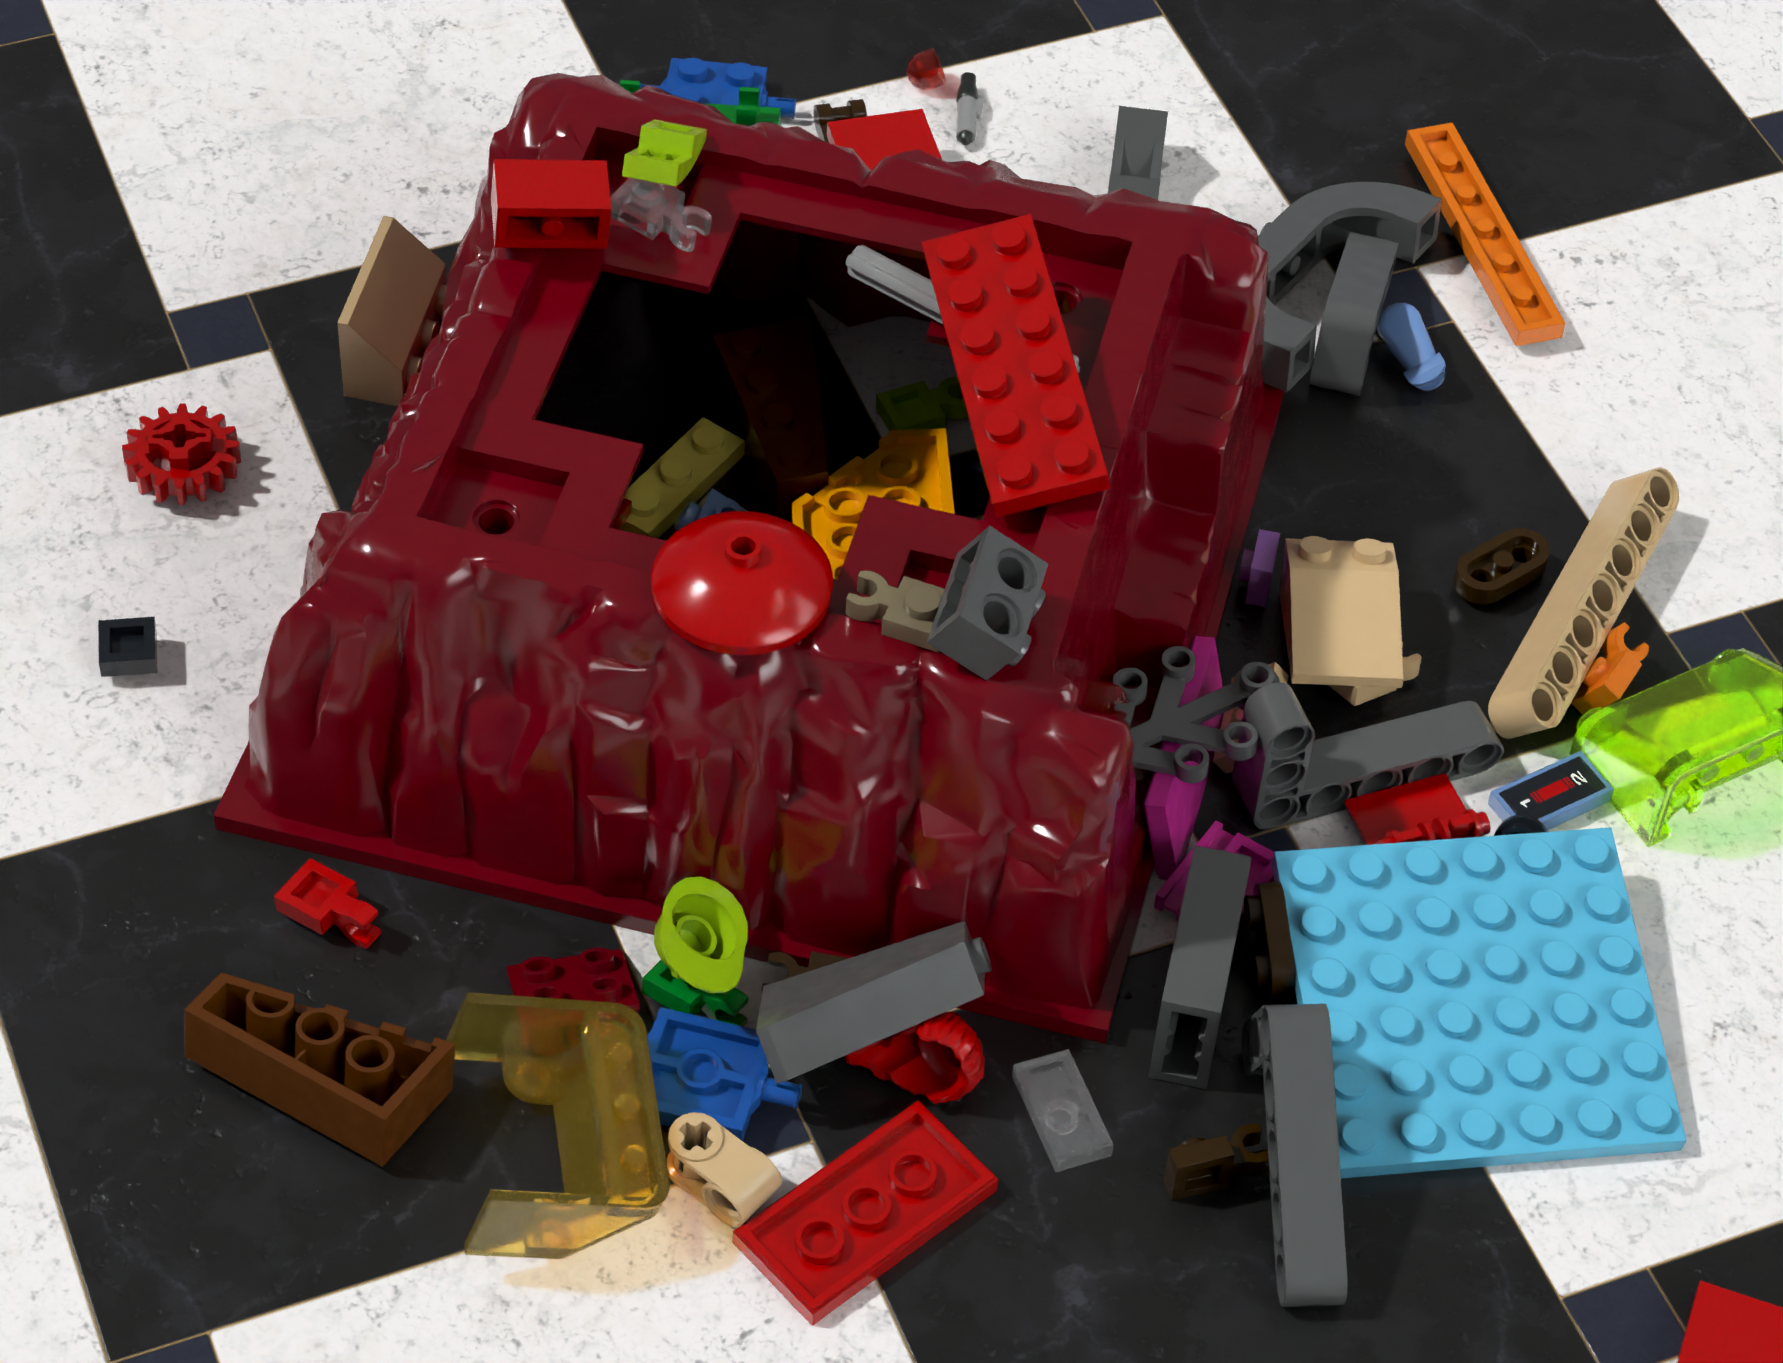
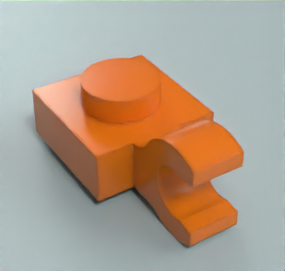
[1571,623,1649,718]

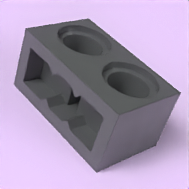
[927,526,1048,681]

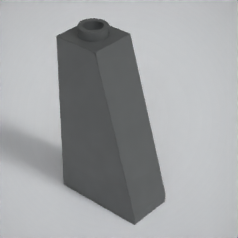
[1148,845,1252,1090]
[756,921,992,1084]

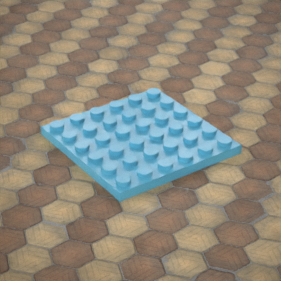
[1271,827,1687,1178]

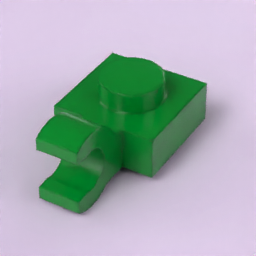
[642,960,749,1027]

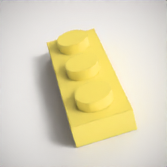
[619,417,745,538]

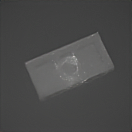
[1012,1049,1113,1172]

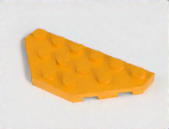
[792,428,955,579]

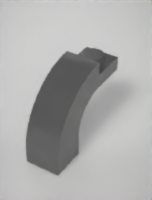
[1108,106,1168,200]

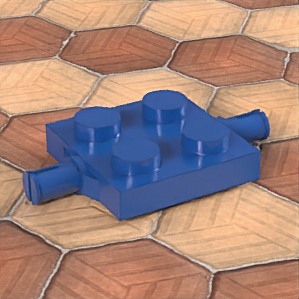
[641,58,796,119]
[599,1007,802,1141]

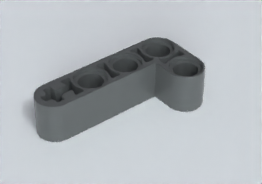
[1309,232,1399,396]

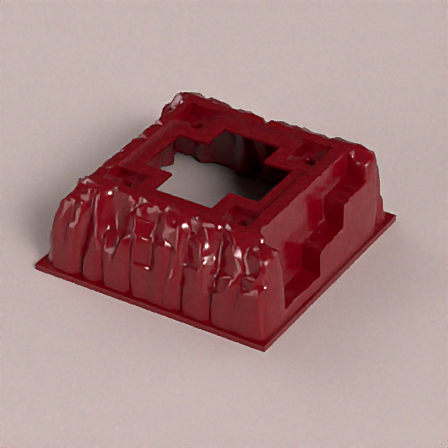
[213,73,1285,1044]

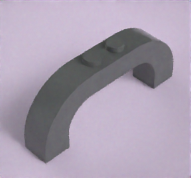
[1258,182,1442,393]

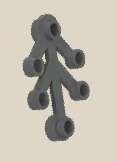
[1110,646,1280,783]

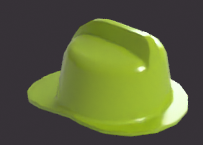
[654,877,748,993]

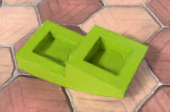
[622,119,707,187]

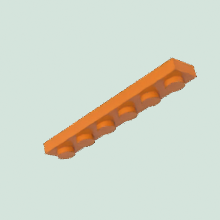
[1405,122,1566,346]

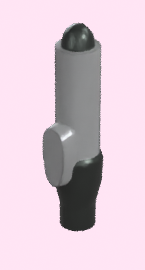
[956,72,983,145]

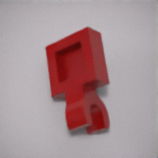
[274,858,381,949]

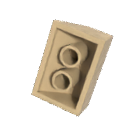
[337,216,447,406]

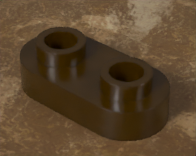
[1453,528,1550,604]
[1244,881,1295,998]

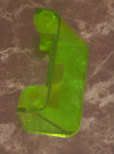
[1569,648,1783,847]

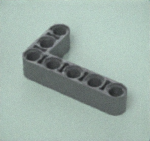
[1232,682,1504,830]
[1241,1003,1348,1307]

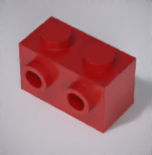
[491,159,612,249]

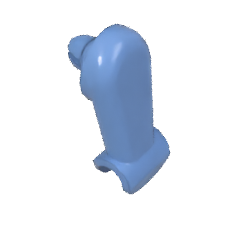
[1377,303,1446,391]

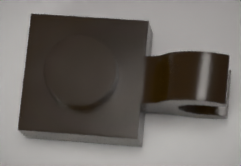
[1163,1124,1269,1201]

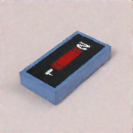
[1488,751,1614,834]

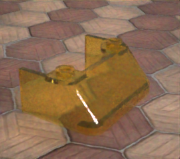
[446,992,670,1259]

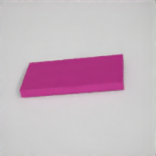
[1144,636,1224,880]

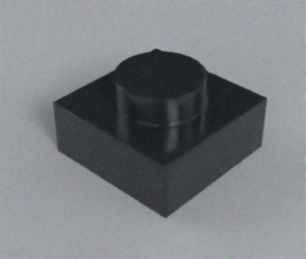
[98,616,158,677]

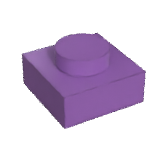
[1238,529,1280,608]

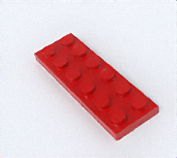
[921,214,1111,518]

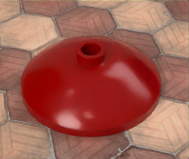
[651,511,833,655]

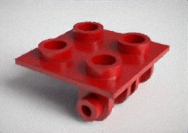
[1343,773,1491,845]

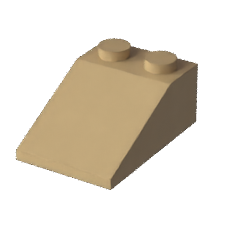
[1279,536,1404,688]

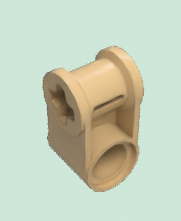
[666,1112,782,1228]

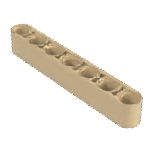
[1488,467,1679,739]

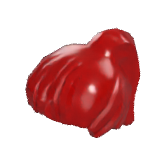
[844,1012,985,1105]

